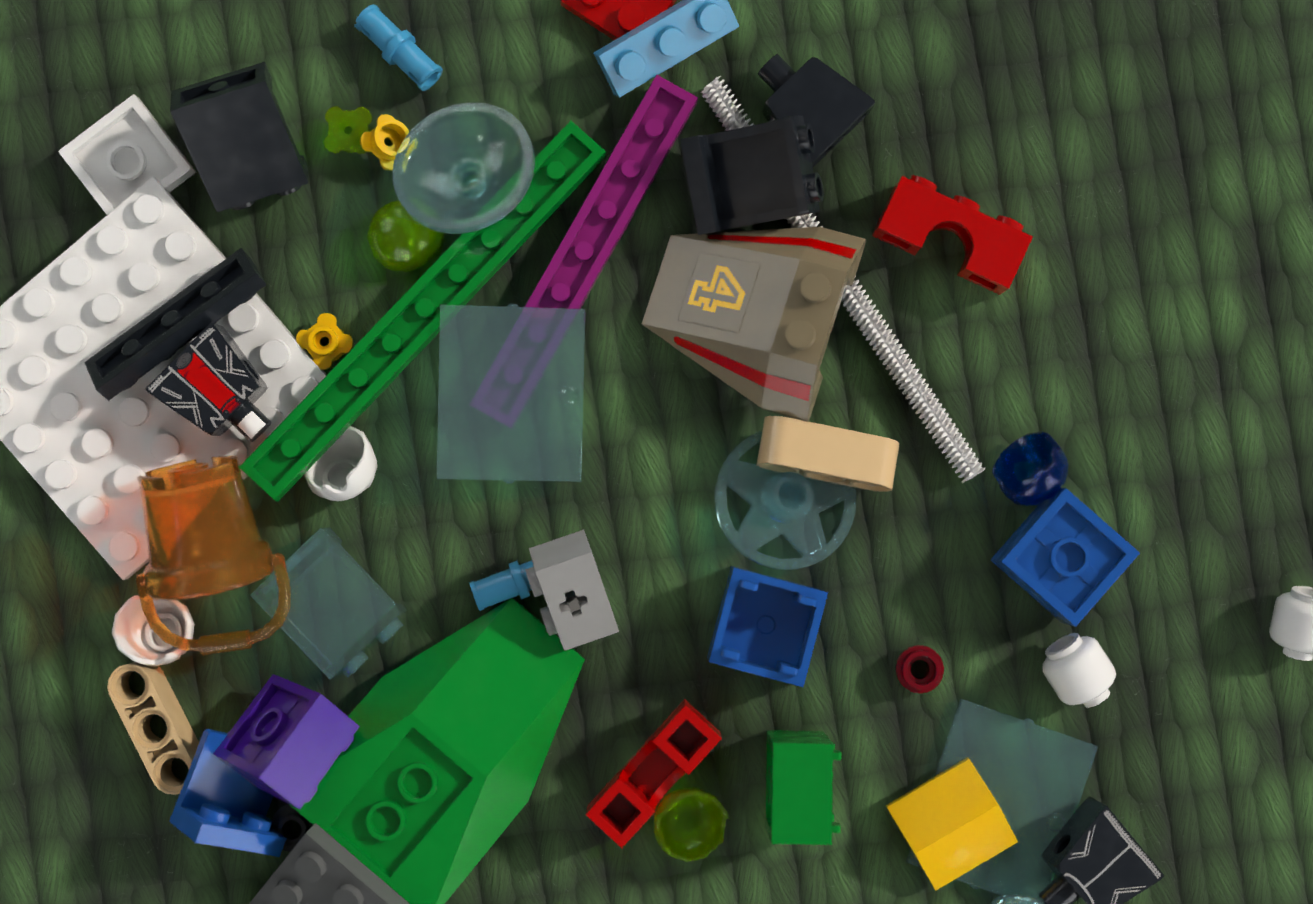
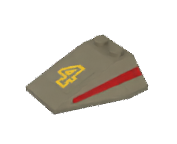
[642,227,866,422]

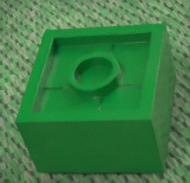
[765,730,842,845]

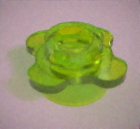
[324,106,372,154]

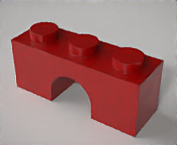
[872,175,1033,295]
[586,699,722,848]

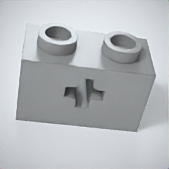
[525,530,619,651]

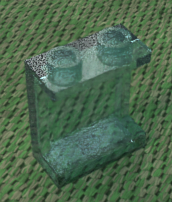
[250,528,407,680]

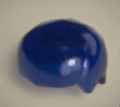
[992,432,1069,506]

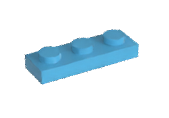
[593,0,740,98]

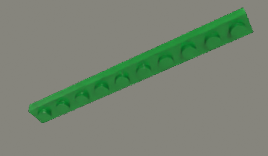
[239,120,606,502]

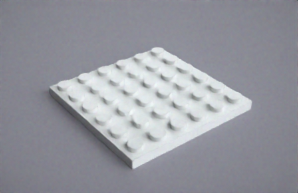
[0,176,327,580]

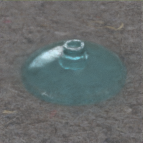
[392,102,535,234]

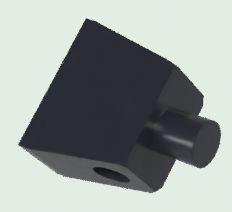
[758,54,875,168]

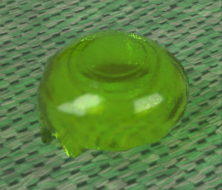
[367,200,445,272]
[653,786,729,862]

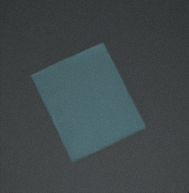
[437,304,585,484]
[906,699,1098,904]

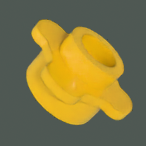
[360,114,416,171]
[296,313,353,370]

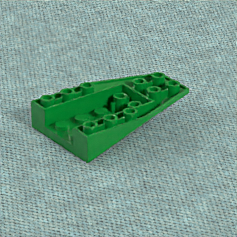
[289,598,585,904]

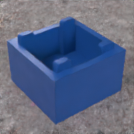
[991,488,1140,627]
[707,566,828,687]

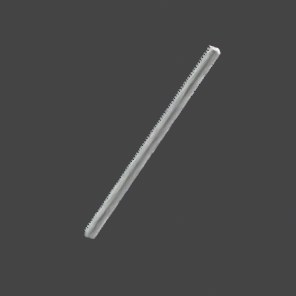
[700,76,985,483]

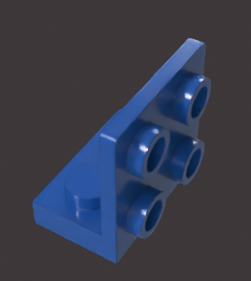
[169,729,287,857]

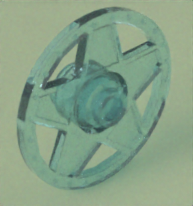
[714,431,856,570]

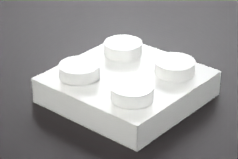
[58,94,196,215]

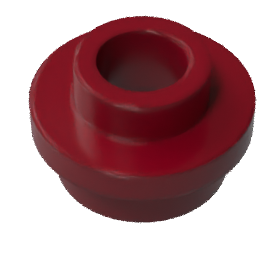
[895,645,944,693]

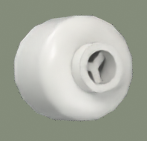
[1269,586,1313,661]
[1042,633,1116,708]

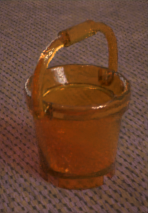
[136,455,291,655]

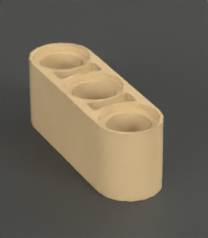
[757,416,899,492]
[107,662,199,795]

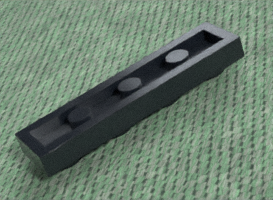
[84,248,266,401]

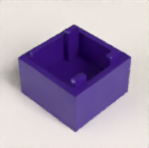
[213,674,360,810]

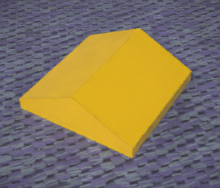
[885,757,1018,891]

